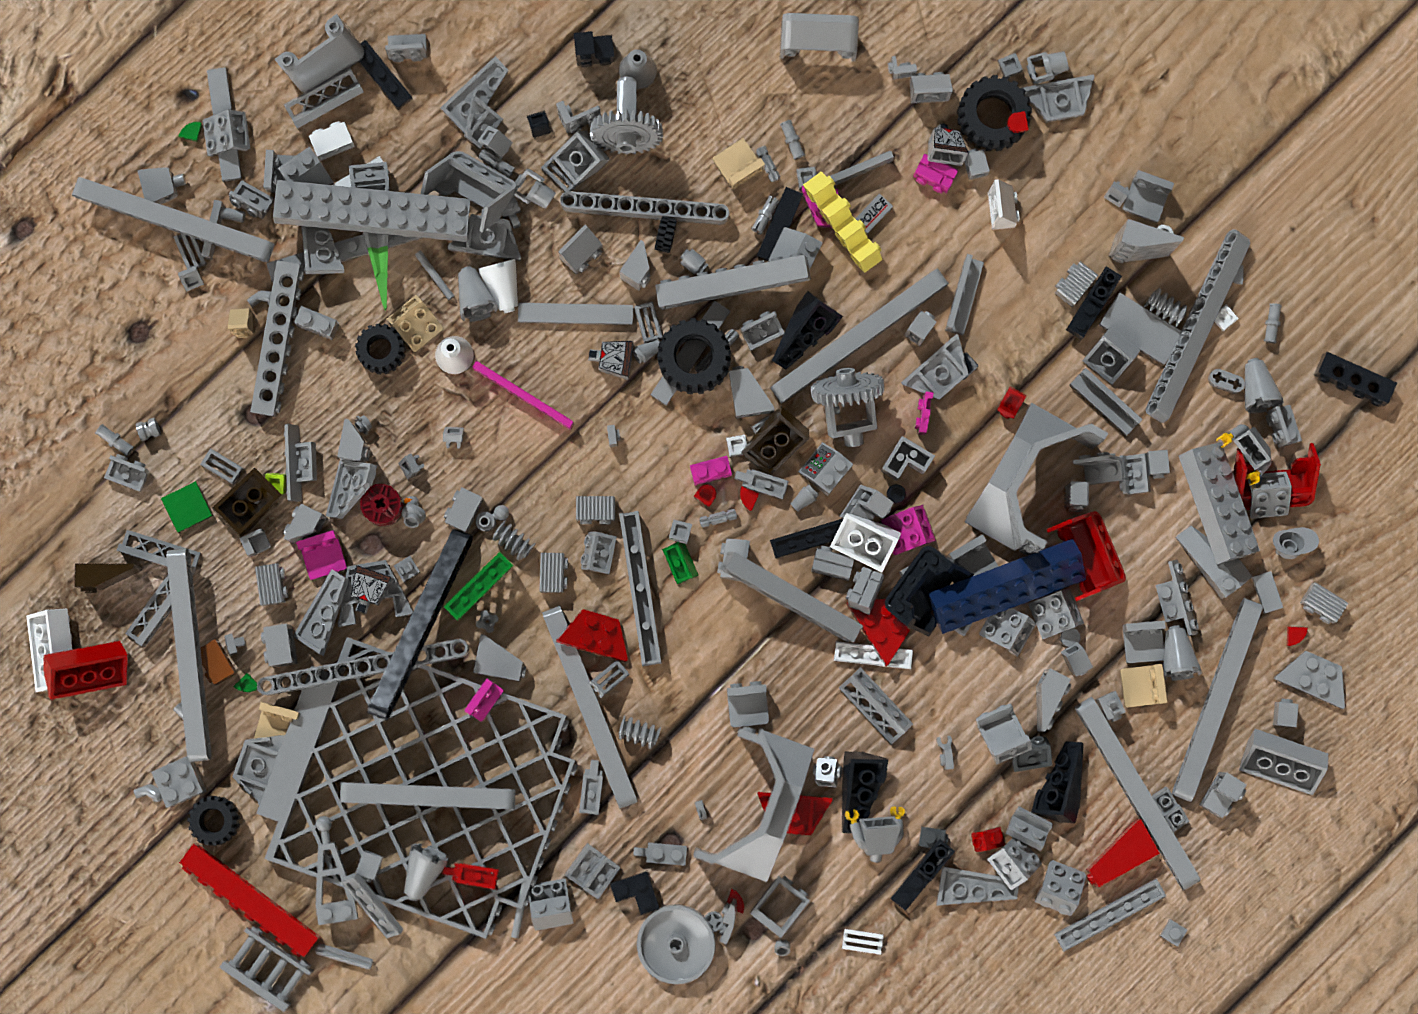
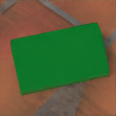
[662,542,698,584]

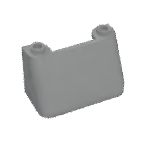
[275,14,364,93]

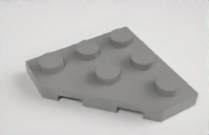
[326,460,377,519]

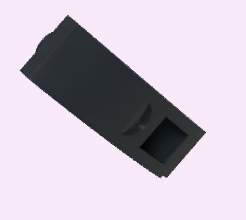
[1066,266,1122,340]
[890,839,955,911]

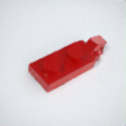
[443,863,499,889]

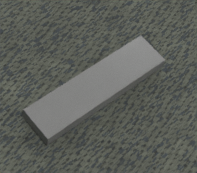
[830,151,894,186]
[341,872,403,938]

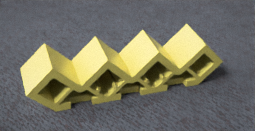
[803,171,883,273]

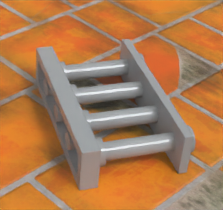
[219,926,314,1012]

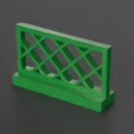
[444,552,513,621]

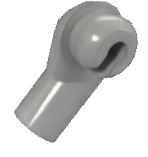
[247,290,271,308]
[134,784,162,802]

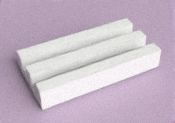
[842,929,884,955]

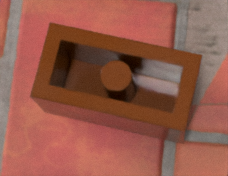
[200,639,237,685]

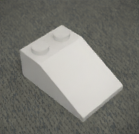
[988,179,1020,230]
[830,513,901,572]

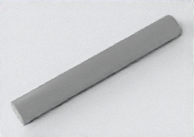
[415,251,454,301]
[511,881,528,938]

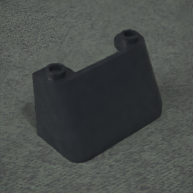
[885,546,974,637]

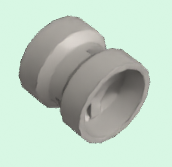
[136,417,161,441]

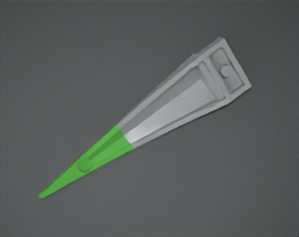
[349,162,389,311]

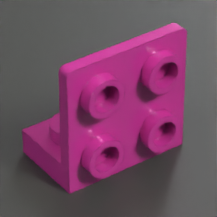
[881,505,936,555]
[296,530,347,580]

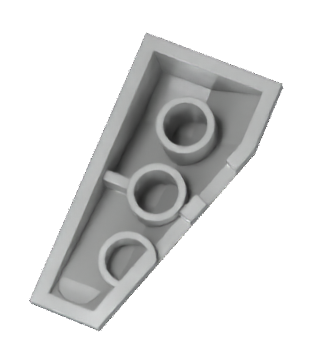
[1175,526,1252,599]

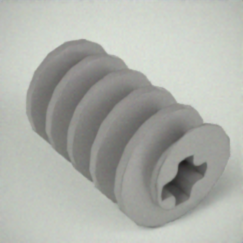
[1144,288,1187,327]
[492,520,536,561]
[619,715,661,749]

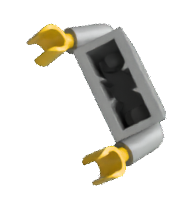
[1216,424,1272,486]
[845,806,905,863]

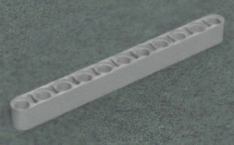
[72,177,275,263]
[1146,229,1250,423]
[770,268,949,404]
[166,548,211,762]
[1172,598,1263,802]
[542,606,638,809]
[257,639,469,695]
[1075,697,1201,891]

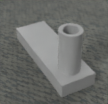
[201,200,245,260]

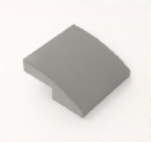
[565,843,621,899]

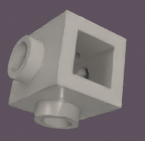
[813,756,842,788]

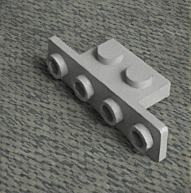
[284,424,317,502]
[1155,560,1199,636]

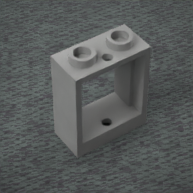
[750,875,810,938]

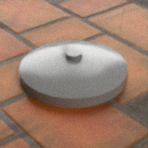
[637,904,716,984]

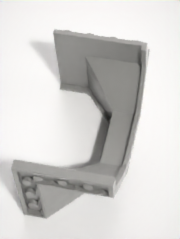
[965,403,1108,556]
[693,726,814,882]

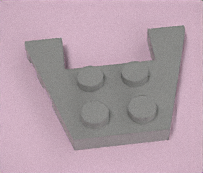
[338,560,413,627]

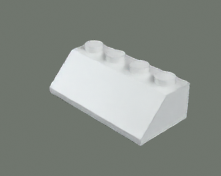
[26,609,72,692]

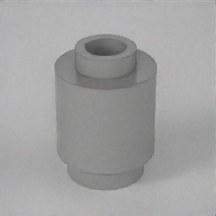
[680,249,708,274]

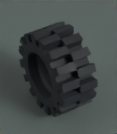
[655,216,677,253]

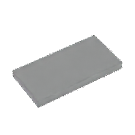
[1099,292,1181,365]

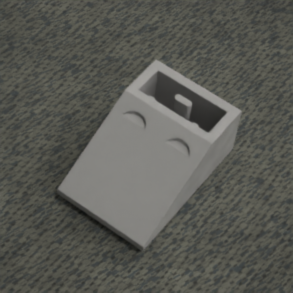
[1036,668,1071,732]

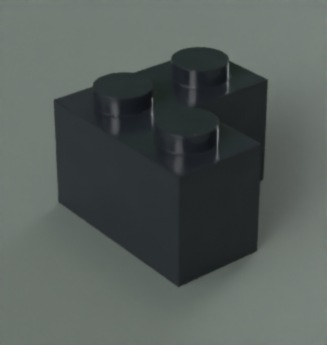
[574,31,615,68]
[610,871,660,915]

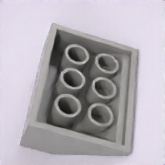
[1109,219,1184,263]

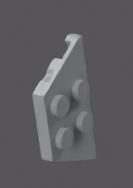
[1023,75,1094,123]
[448,214,521,261]
[901,334,969,400]
[1274,651,1345,709]
[232,735,285,805]

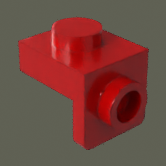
[997,386,1027,419]
[971,827,1005,852]

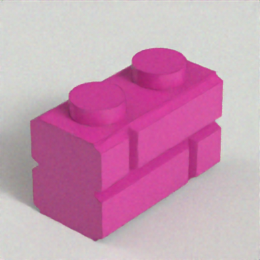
[913,153,958,194]
[690,456,732,486]

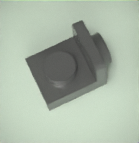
[918,826,948,848]

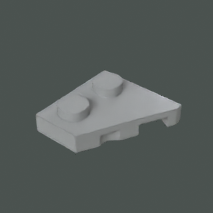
[464,96,503,149]

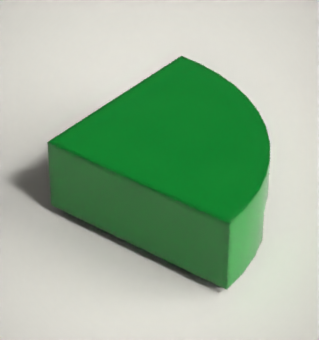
[178,122,202,142]
[233,673,258,692]

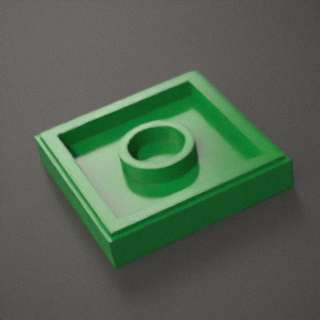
[161,481,213,533]

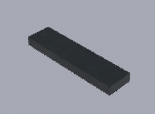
[358,40,413,110]
[757,187,803,261]
[770,519,843,559]

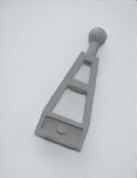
[316,816,359,925]

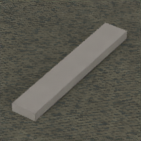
[207,67,242,182]
[650,301,730,406]
[518,303,633,325]
[1054,879,1166,952]

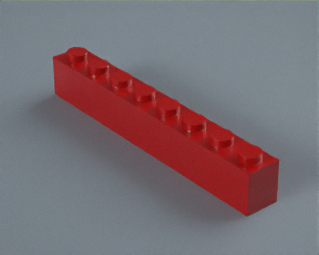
[179,843,321,957]

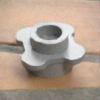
[355,415,372,435]
[476,610,498,633]

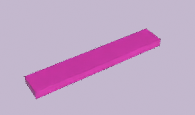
[472,361,574,430]

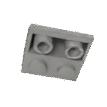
[283,504,327,543]
[528,878,574,931]

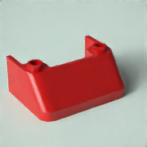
[1234,443,1321,510]
[1046,511,1126,601]

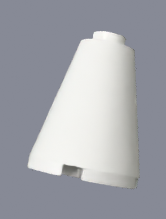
[479,259,518,313]
[435,336,474,374]

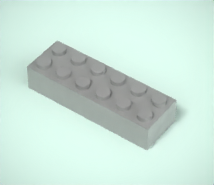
[1179,442,1260,565]

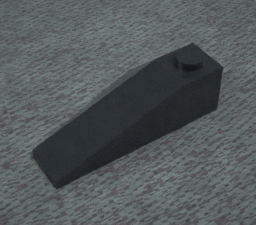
[772,291,843,370]
[1031,741,1084,824]
[842,751,888,833]

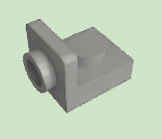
[888,56,917,80]

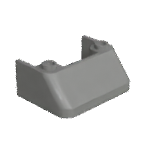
[780,13,859,62]
[421,151,516,232]

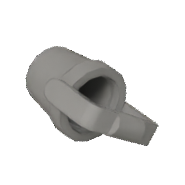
[1027,51,1069,84]
[514,169,556,209]

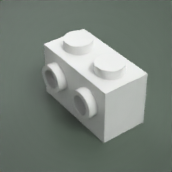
[309,121,355,161]

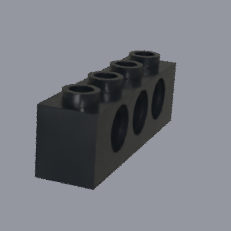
[1314,352,1397,407]

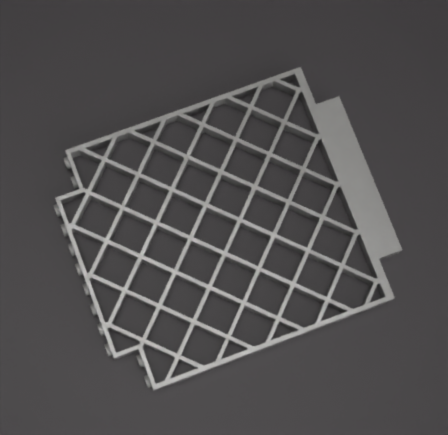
[256,637,578,938]

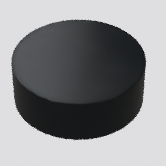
[886,484,906,504]

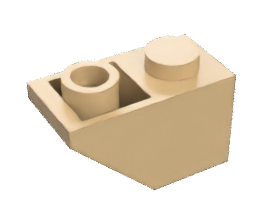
[228,308,254,338]

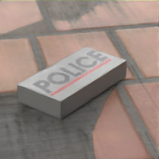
[855,194,893,234]

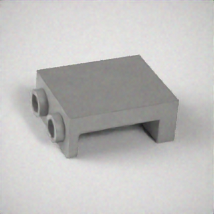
[976,704,1032,765]

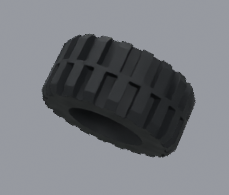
[957,75,1032,152]
[657,318,731,395]

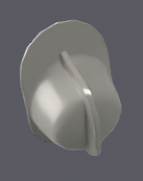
[1273,527,1319,559]

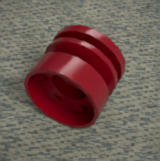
[360,484,404,527]

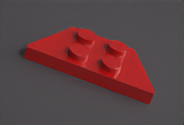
[847,599,910,667]
[556,609,628,662]
[757,792,833,836]

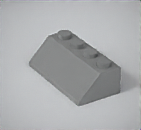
[1239,729,1328,795]

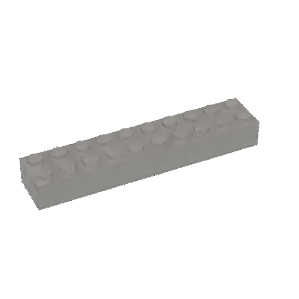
[273,180,470,242]

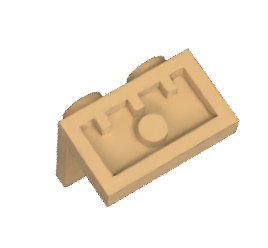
[713,138,765,190]
[387,295,443,352]
[1120,664,1167,708]
[254,702,300,738]

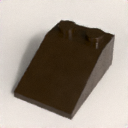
[741,406,809,475]
[212,468,282,538]
[74,563,142,593]

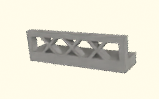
[284,68,364,129]
[945,254,984,335]
[1070,368,1143,436]
[117,530,201,575]
[125,575,172,647]
[839,667,913,744]

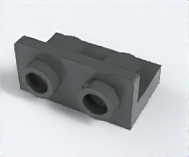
[1012,736,1053,772]

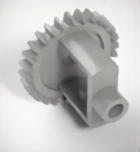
[590,77,663,155]
[811,368,884,447]

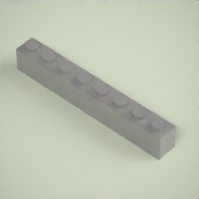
[655,253,811,310]

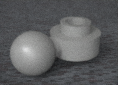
[476,505,509,531]

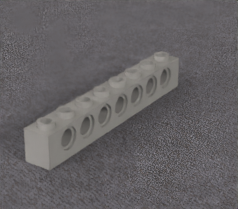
[250,260,304,417]

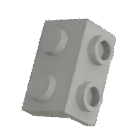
[229,180,275,219]
[740,311,784,351]
[1119,453,1151,495]
[104,454,150,492]

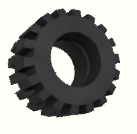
[355,323,406,375]
[187,796,241,846]

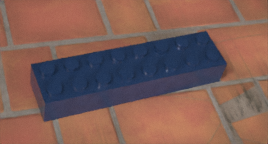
[928,539,1086,634]

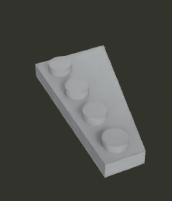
[440,56,508,134]
[301,226,344,275]
[293,569,349,656]
[936,867,1019,906]

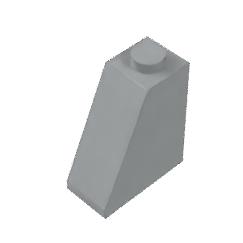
[729,366,774,419]
[473,634,527,682]

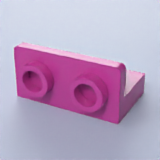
[464,679,504,722]

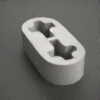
[1208,369,1245,394]

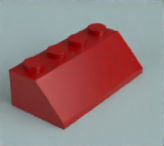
[43,641,128,700]

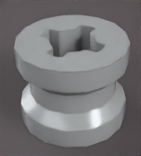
[705,911,723,932]

